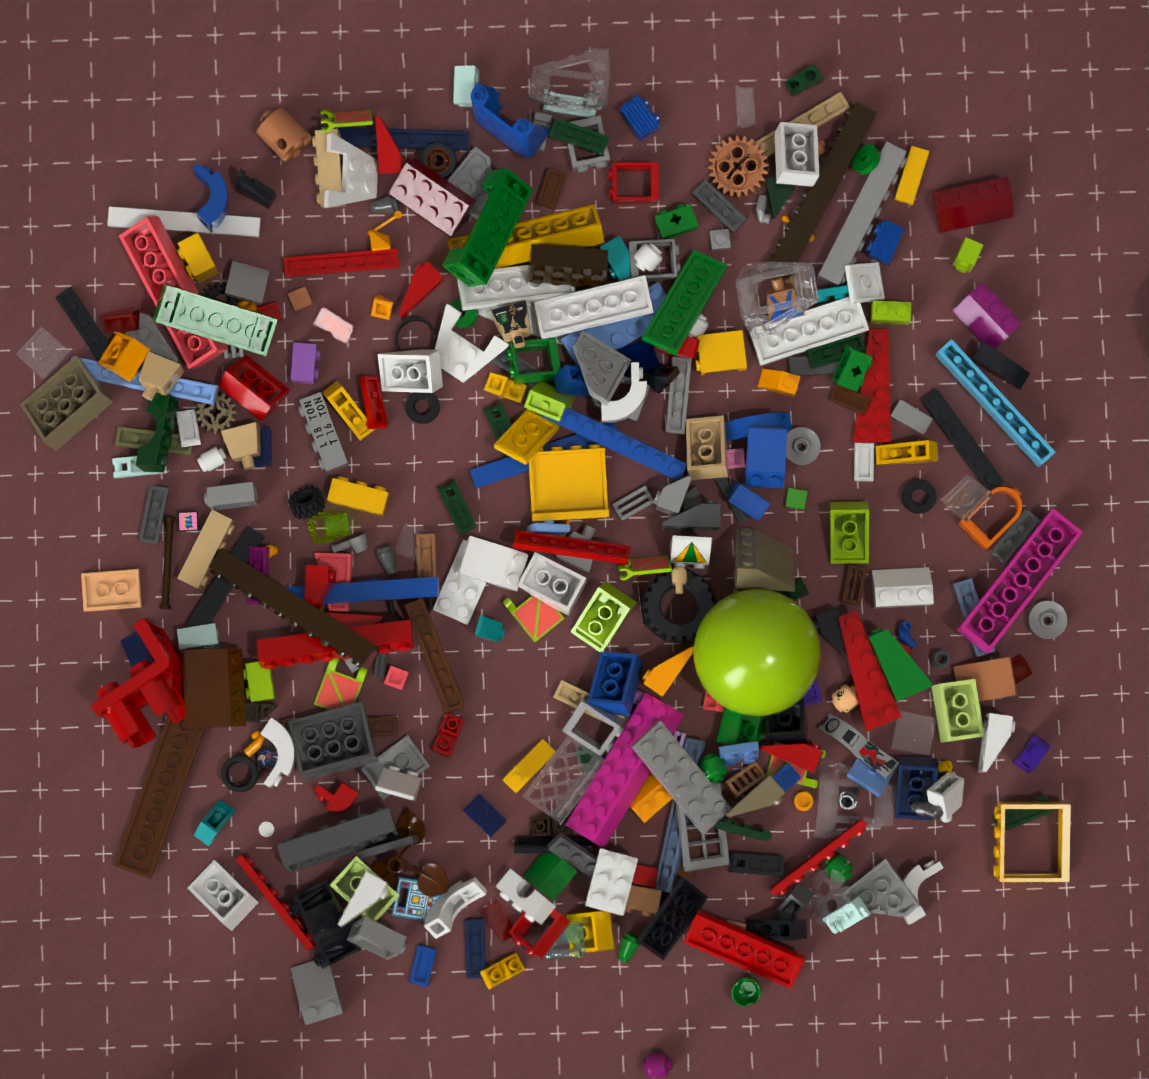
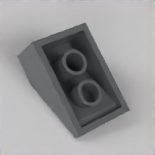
[661,500,721,531]

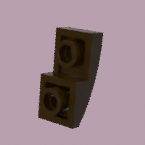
[531,815,573,837]

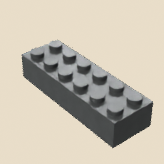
[277,807,400,874]

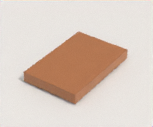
[954,657,1017,702]

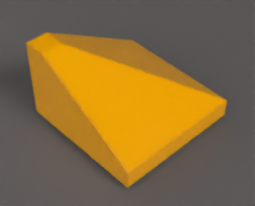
[369,230,391,251]
[371,294,393,320]

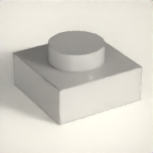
[710,229,731,251]

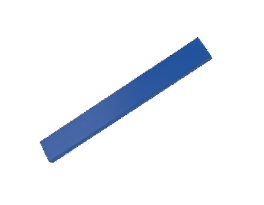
[470,423,617,489]
[288,577,440,604]

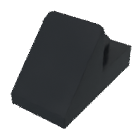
[641,364,680,394]

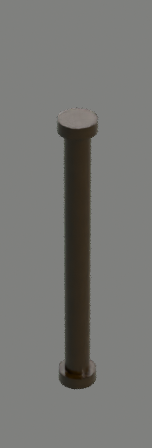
[159,517,176,610]

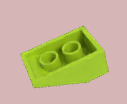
[830,501,869,564]
[571,581,637,652]

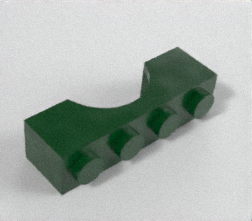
[135,394,179,473]

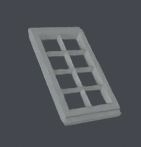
[676,782,729,871]

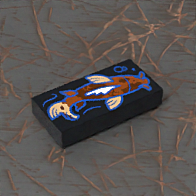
[257,748,296,769]

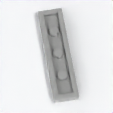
[666,357,692,435]

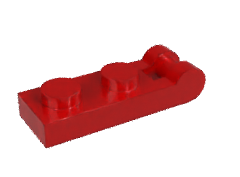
[359,376,388,429]

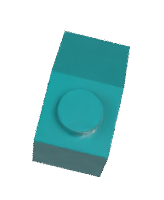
[475,616,506,643]
[193,800,236,846]

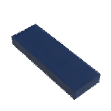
[465,919,486,979]

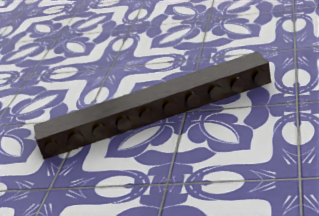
[767,102,877,280]
[209,548,381,669]

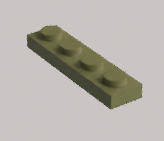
[115,426,193,456]

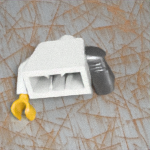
[911,761,964,822]

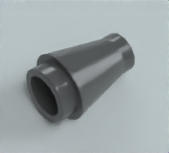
[370,195,400,214]
[376,545,397,575]
[839,786,860,810]

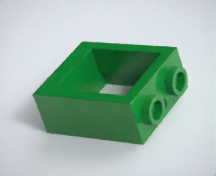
[506,337,561,384]

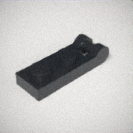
[729,853,785,876]

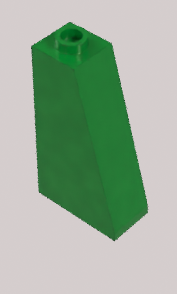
[868,628,933,702]

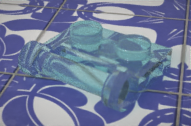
[545,923,585,960]

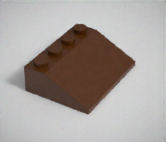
[182,649,246,728]

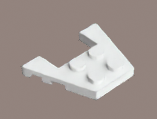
[324,133,378,208]
[435,304,510,383]

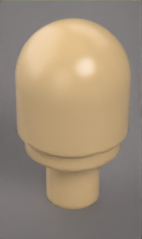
[672,566,687,594]

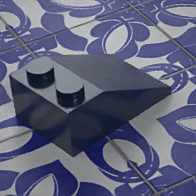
[894,755,938,821]

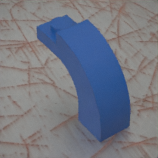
[193,163,229,233]
[725,412,792,442]

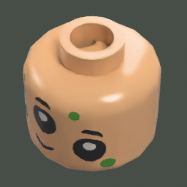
[831,684,859,713]

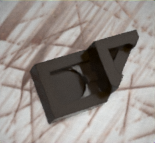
[245,702,277,723]

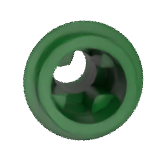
[618,932,640,963]

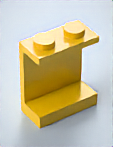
[695,330,747,376]

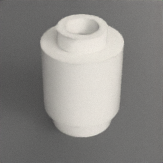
[197,446,227,472]

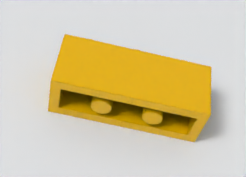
[327,476,390,516]

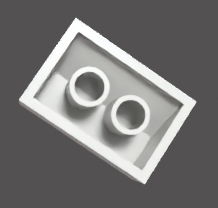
[871,567,934,609]

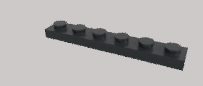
[921,389,1004,493]

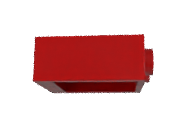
[609,162,659,204]
[508,909,571,959]

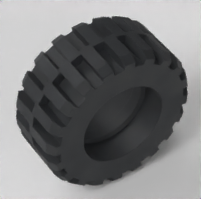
[642,569,716,643]

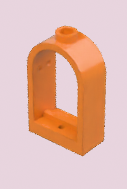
[958,487,1022,551]

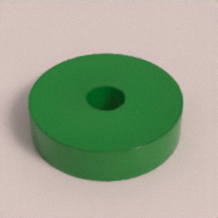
[852,144,881,175]
[450,298,479,329]

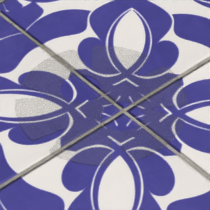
[807,869,850,927]

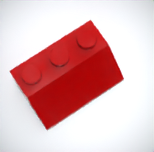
[218,355,290,421]

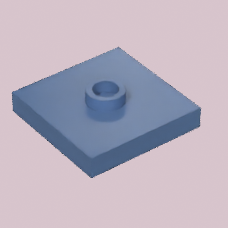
[847,758,898,797]

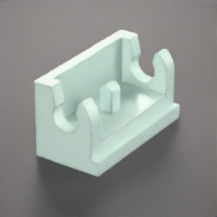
[453,66,479,107]
[177,623,220,653]
[823,896,870,934]

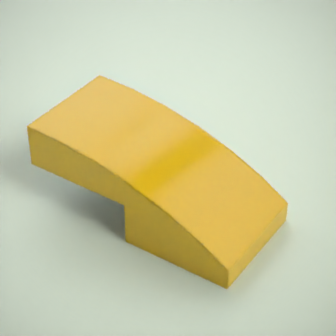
[484,372,528,404]

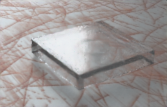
[16,326,70,380]
[940,474,993,522]
[891,711,936,756]

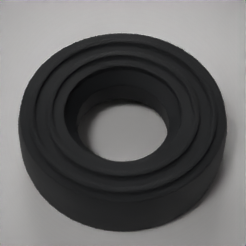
[405,392,440,424]
[902,479,937,514]

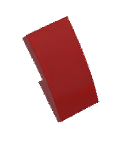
[432,713,465,758]
[631,865,658,888]

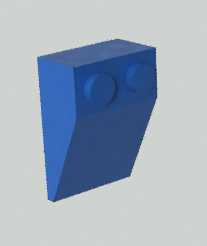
[745,426,787,488]

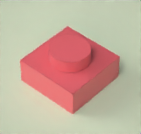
[384,666,409,690]
[703,691,723,712]

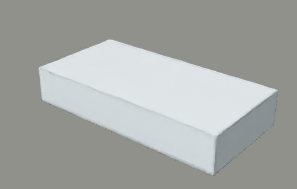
[176,409,201,447]
[854,443,874,482]

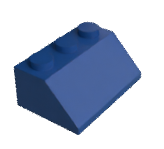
[587,651,643,716]

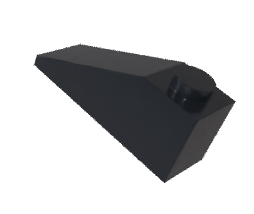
[812,608,849,662]
[746,919,807,940]

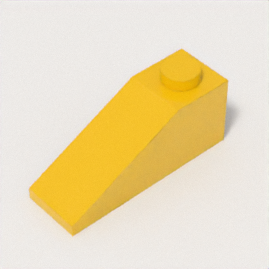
[322,381,375,441]
[875,440,938,465]
[502,739,556,794]

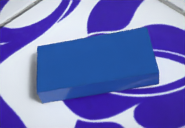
[409,944,437,987]

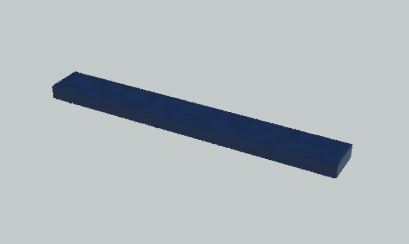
[318,126,469,151]

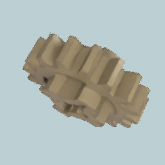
[195,392,237,434]

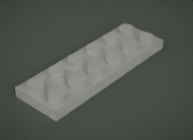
[631,720,732,834]

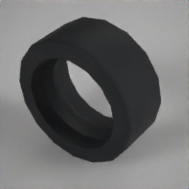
[221,756,259,792]

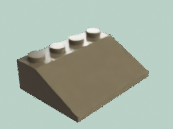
[20,355,113,451]
[735,528,795,592]

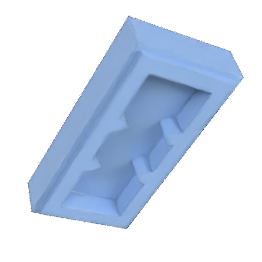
[527,521,570,535]

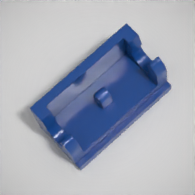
[726,480,771,521]

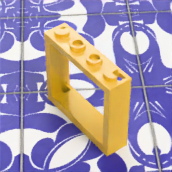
[993,802,1071,882]

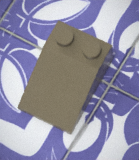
[725,775,785,817]

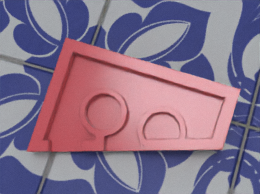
[314,553,353,612]

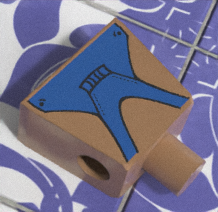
[766,276,805,324]

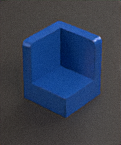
[772,763,801,793]

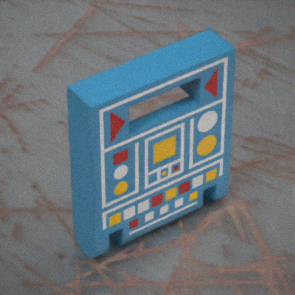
[391,877,442,921]

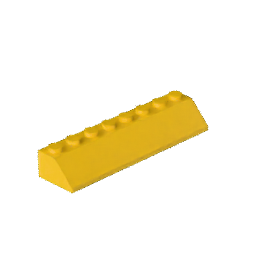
[447,204,605,269]

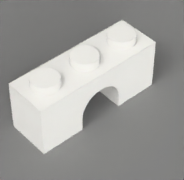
[496,869,556,925]

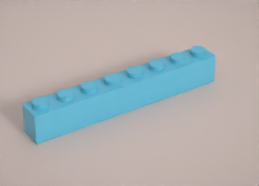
[935,339,1056,468]

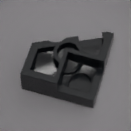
[235,169,276,209]

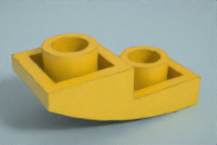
[480,953,525,989]

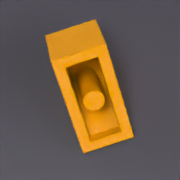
[757,369,801,398]

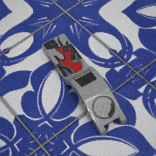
[818,713,899,779]

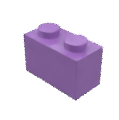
[290,342,321,385]

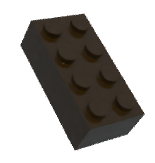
[527,244,608,288]

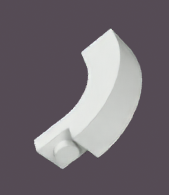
[601,362,647,423]
[260,718,296,788]
[903,860,943,925]
[424,877,487,939]

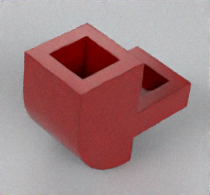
[314,783,360,812]

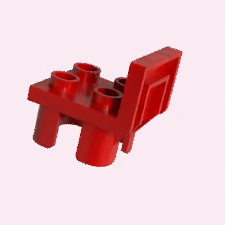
[90,617,185,749]

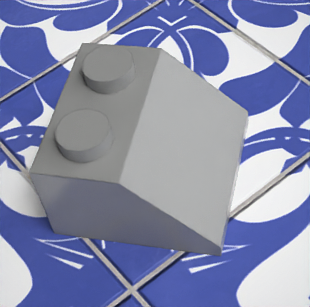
[654,476,692,516]

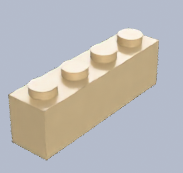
[312,129,346,208]
[177,510,235,590]

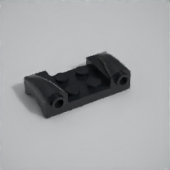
[288,880,361,968]

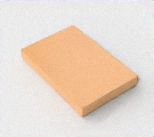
[81,569,142,612]

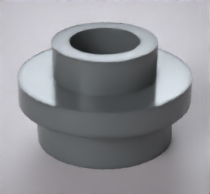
[931,649,951,669]

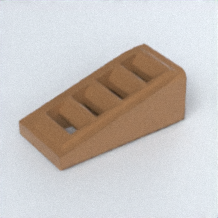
[723,761,767,800]

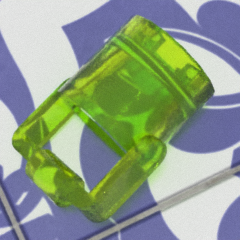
[308,512,351,544]

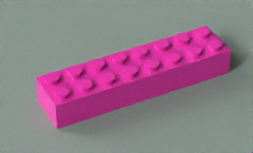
[956,508,1083,654]
[566,692,684,848]

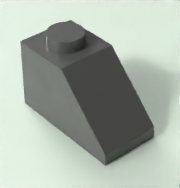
[772,882,815,919]

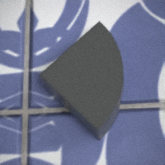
[683,486,702,510]

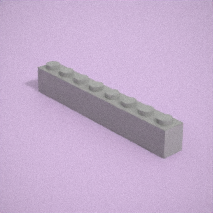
[817,141,908,287]

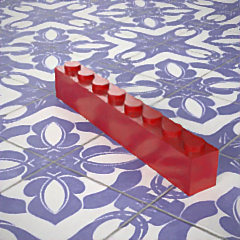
[257,619,415,669]

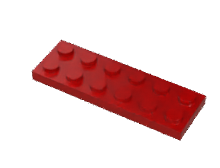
[684,910,806,989]

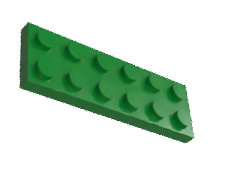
[642,250,728,356]

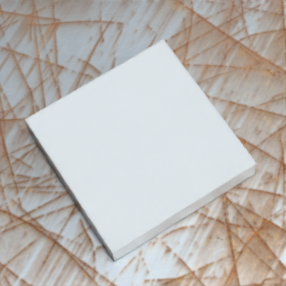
[845,262,885,304]

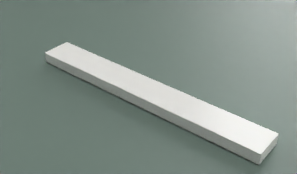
[107,207,261,238]

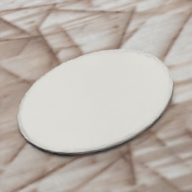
[259,822,274,837]

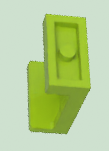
[524,381,576,422]

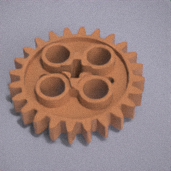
[708,135,770,198]

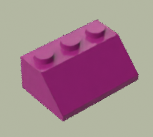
[952,282,1022,349]

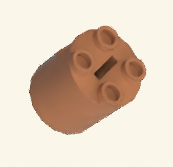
[257,107,312,163]

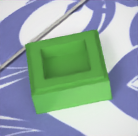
[785,488,808,510]

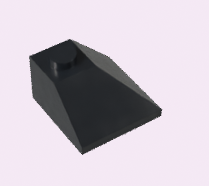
[765,699,808,745]

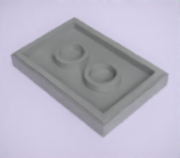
[361,735,430,800]

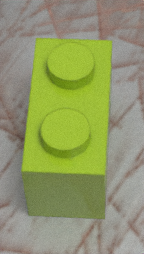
[953,237,983,273]
[870,301,911,325]
[243,662,276,703]

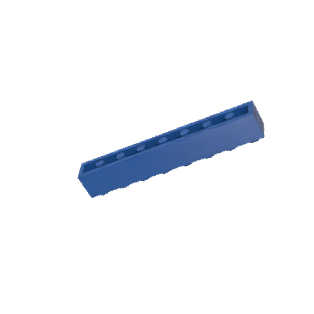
[540,407,687,481]

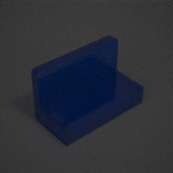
[615,340,660,377]
[253,427,272,468]
[121,631,155,667]
[463,795,506,837]

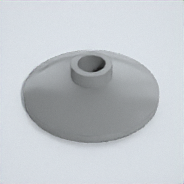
[786,427,821,465]
[1029,601,1067,639]

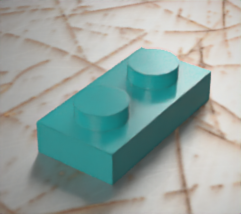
[810,285,849,303]

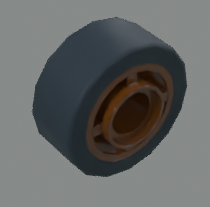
[420,142,457,178]

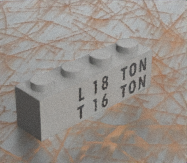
[298,392,349,473]

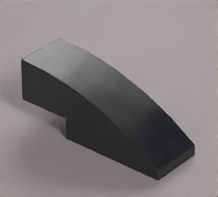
[972,342,1030,390]

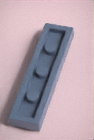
[952,578,995,658]

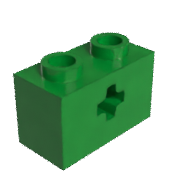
[654,204,698,240]
[831,345,873,392]

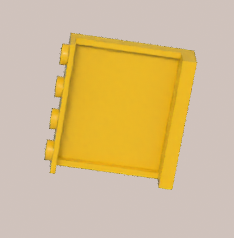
[529,445,609,522]

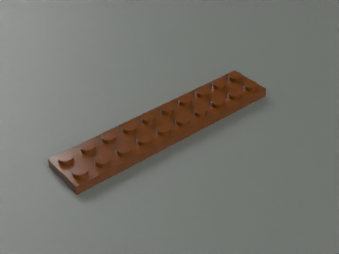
[114,684,205,879]

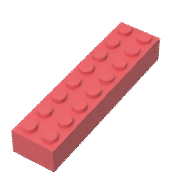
[119,216,229,369]

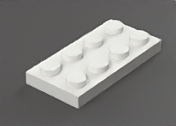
[433,539,486,625]

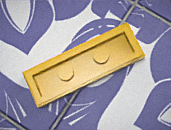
[894,145,929,205]

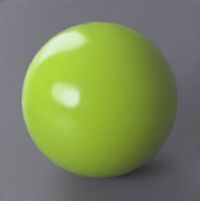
[693,589,821,716]

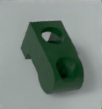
[785,64,823,97]

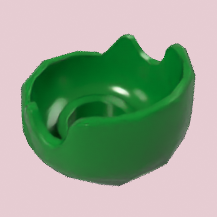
[731,976,761,1007]

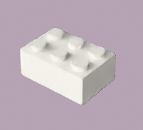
[775,122,819,186]
[585,849,638,916]

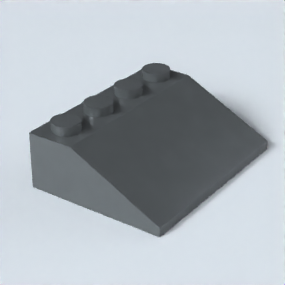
[288,701,379,781]

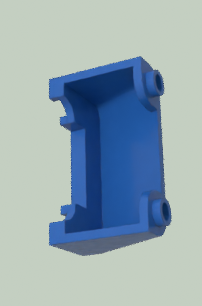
[471,82,551,158]

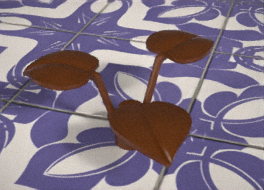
[370,810,449,897]

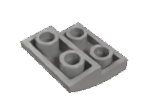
[224,261,269,305]

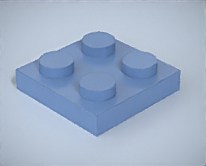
[719,741,759,767]

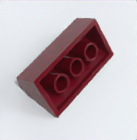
[931,176,1014,233]

